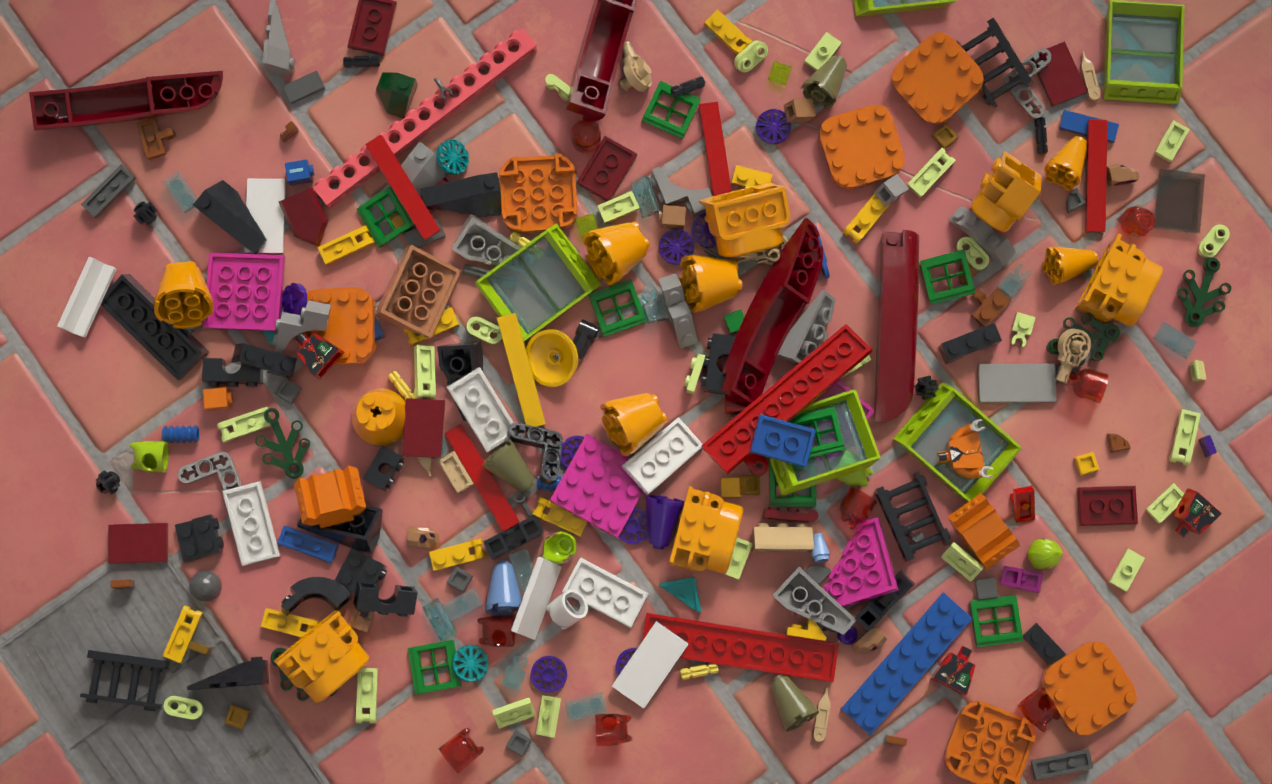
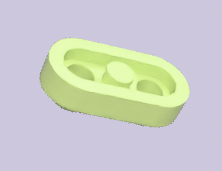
[734,40,768,73]
[1197,224,1230,259]
[956,237,989,271]
[467,317,502,345]
[164,696,204,720]

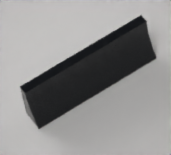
[101,274,209,381]

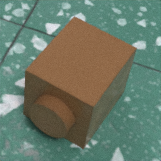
[784,98,816,123]
[658,205,686,230]

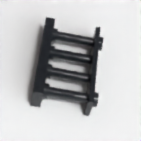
[956,18,1034,107]
[874,471,951,562]
[80,650,170,711]

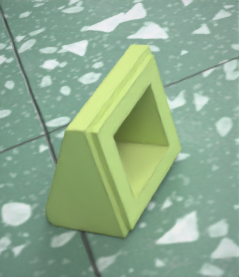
[1189,360,1206,382]

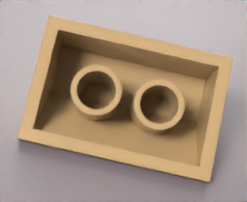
[753,523,814,552]

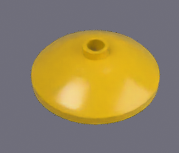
[526,329,578,387]

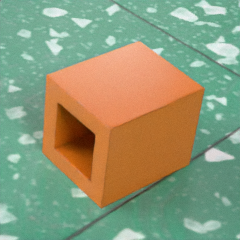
[203,387,233,411]

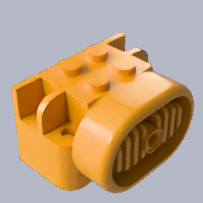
[971,151,1042,232]
[698,182,790,257]
[1075,234,1163,327]
[669,486,743,574]
[274,610,370,703]

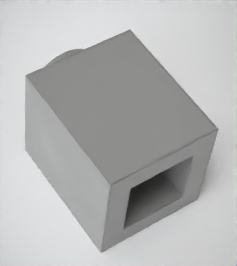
[874,174,909,207]

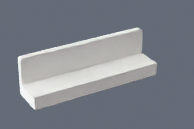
[57,257,116,338]

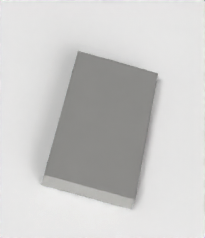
[978,364,1057,403]

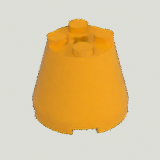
[582,222,650,285]
[679,255,742,313]
[154,261,214,329]
[352,388,406,446]
[600,393,668,456]

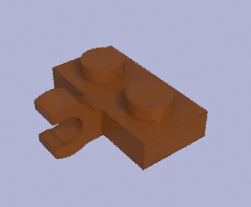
[137,118,176,160]
[971,288,1012,327]

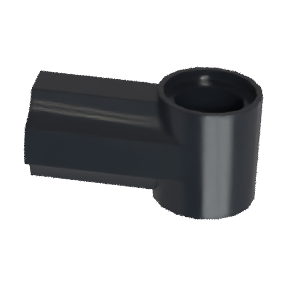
[573,319,600,360]

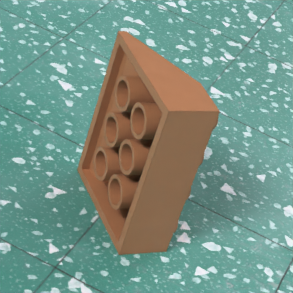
[375,245,461,338]

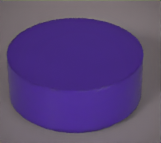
[837,626,858,645]

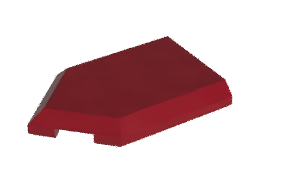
[279,187,328,247]

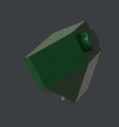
[376,72,418,119]

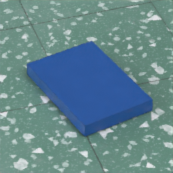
[749,414,816,468]

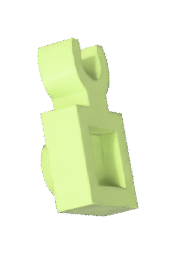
[1011,312,1036,348]

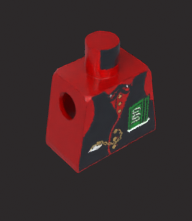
[296,332,345,379]
[1173,488,1222,538]
[931,646,976,696]

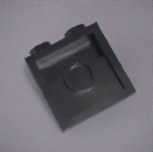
[175,514,224,563]
[335,548,387,594]

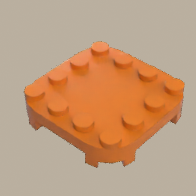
[891,32,984,125]
[818,105,905,191]
[499,153,578,233]
[298,287,377,365]
[1041,642,1137,735]
[944,701,1036,784]

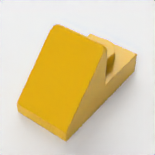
[786,619,826,641]

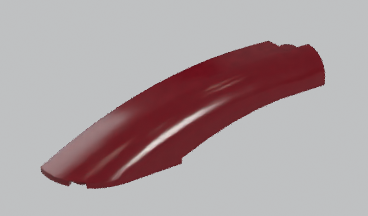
[566,0,637,121]
[29,70,223,131]
[721,218,823,407]
[875,229,919,423]

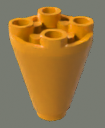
[1044,136,1087,191]
[1042,246,1098,285]

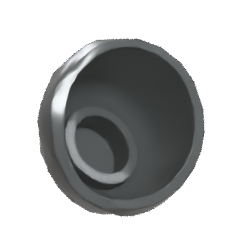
[189,570,222,601]

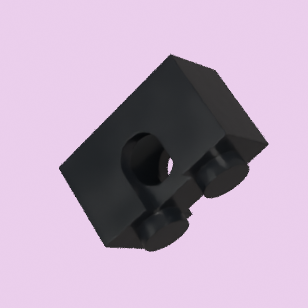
[363,445,405,492]

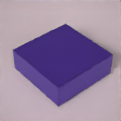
[1198,435,1217,457]

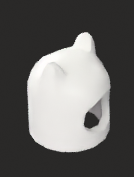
[546,589,588,629]

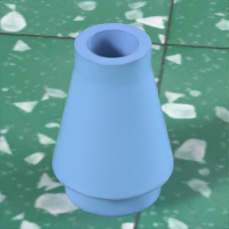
[811,533,831,563]

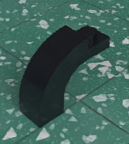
[855,570,915,632]
[281,577,351,616]

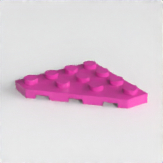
[822,517,898,608]

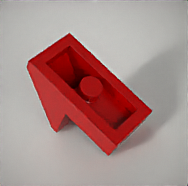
[1010,486,1035,523]

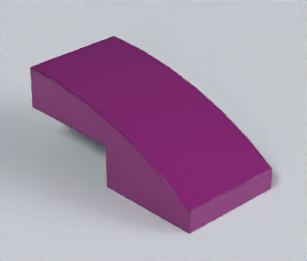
[1000,566,1043,593]

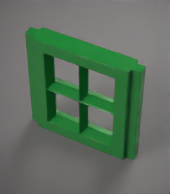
[642,81,701,139]
[357,187,415,248]
[920,249,976,305]
[588,279,647,337]
[790,407,845,458]
[769,460,817,507]
[969,595,1023,647]
[408,640,462,695]

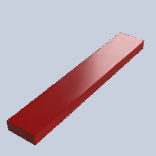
[699,102,732,196]
[1085,119,1108,233]
[365,134,441,241]
[445,424,520,532]

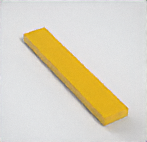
[497,313,546,427]

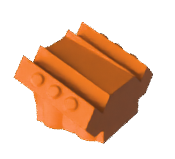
[294,465,366,528]
[948,493,1020,570]

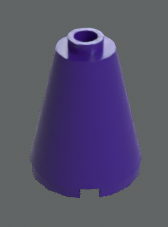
[646,495,684,549]

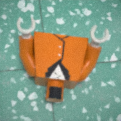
[937,419,993,479]

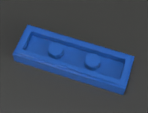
[1059,110,1119,143]
[277,526,339,563]

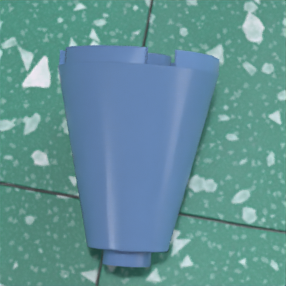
[485,561,522,616]

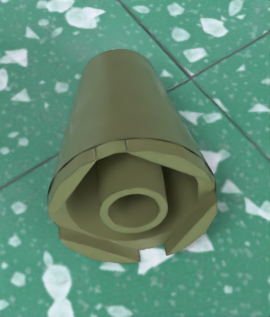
[801,56,847,109]
[482,439,535,492]
[771,674,819,732]

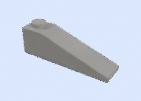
[263,0,295,75]
[375,142,451,213]
[451,214,536,273]
[777,290,836,366]
[773,567,857,635]

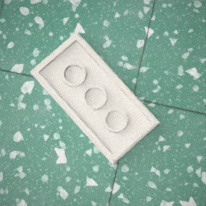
[245,178,286,254]
[447,367,518,453]
[622,417,702,495]
[222,481,281,566]
[511,557,562,640]
[562,557,649,628]
[612,621,688,708]

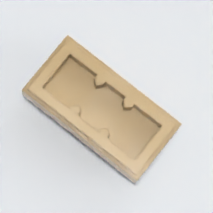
[438,451,474,494]

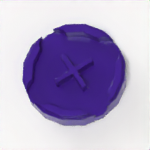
[282,283,307,315]

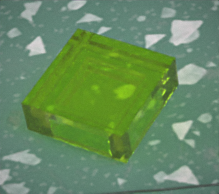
[768,61,792,86]
[575,214,598,238]

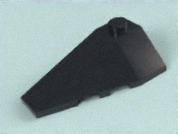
[420,172,502,217]
[193,180,267,254]
[437,341,483,421]
[297,506,383,553]
[187,657,269,690]

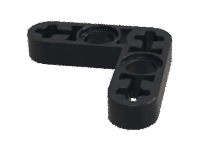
[507,423,563,485]

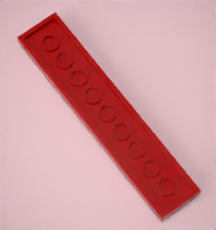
[701,324,872,475]
[642,613,839,682]

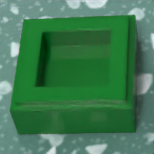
[723,309,744,334]

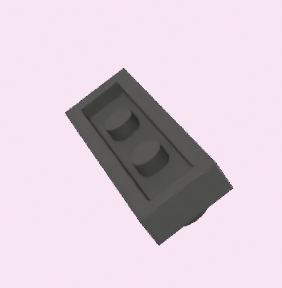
[81,164,136,218]
[1030,749,1093,780]

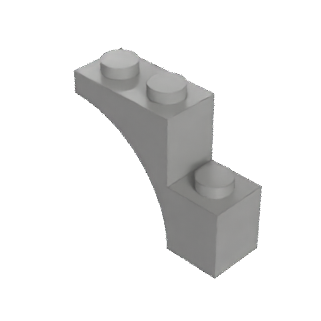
[650,167,712,217]
[948,206,1016,266]
[658,274,698,349]
[273,300,331,354]

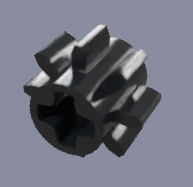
[133,201,158,225]
[914,375,939,400]
[96,470,120,495]

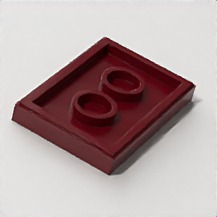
[347,0,397,56]
[1030,41,1088,107]
[576,136,637,202]
[402,398,445,458]
[1077,485,1138,526]
[108,523,168,564]

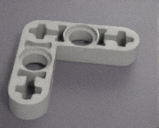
[1004,48,1051,119]
[177,452,242,490]

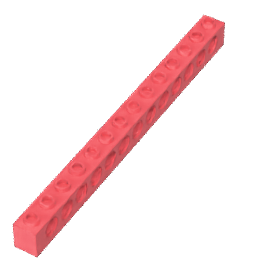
[313,28,537,209]

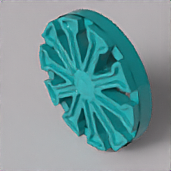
[436,139,469,175]
[452,645,489,682]

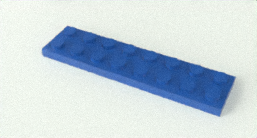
[841,592,973,735]

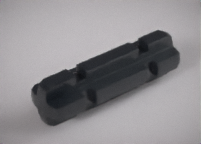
[343,55,380,68]
[670,76,705,97]
[1035,117,1048,154]

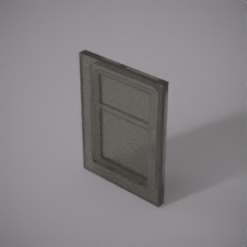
[1154,169,1205,234]

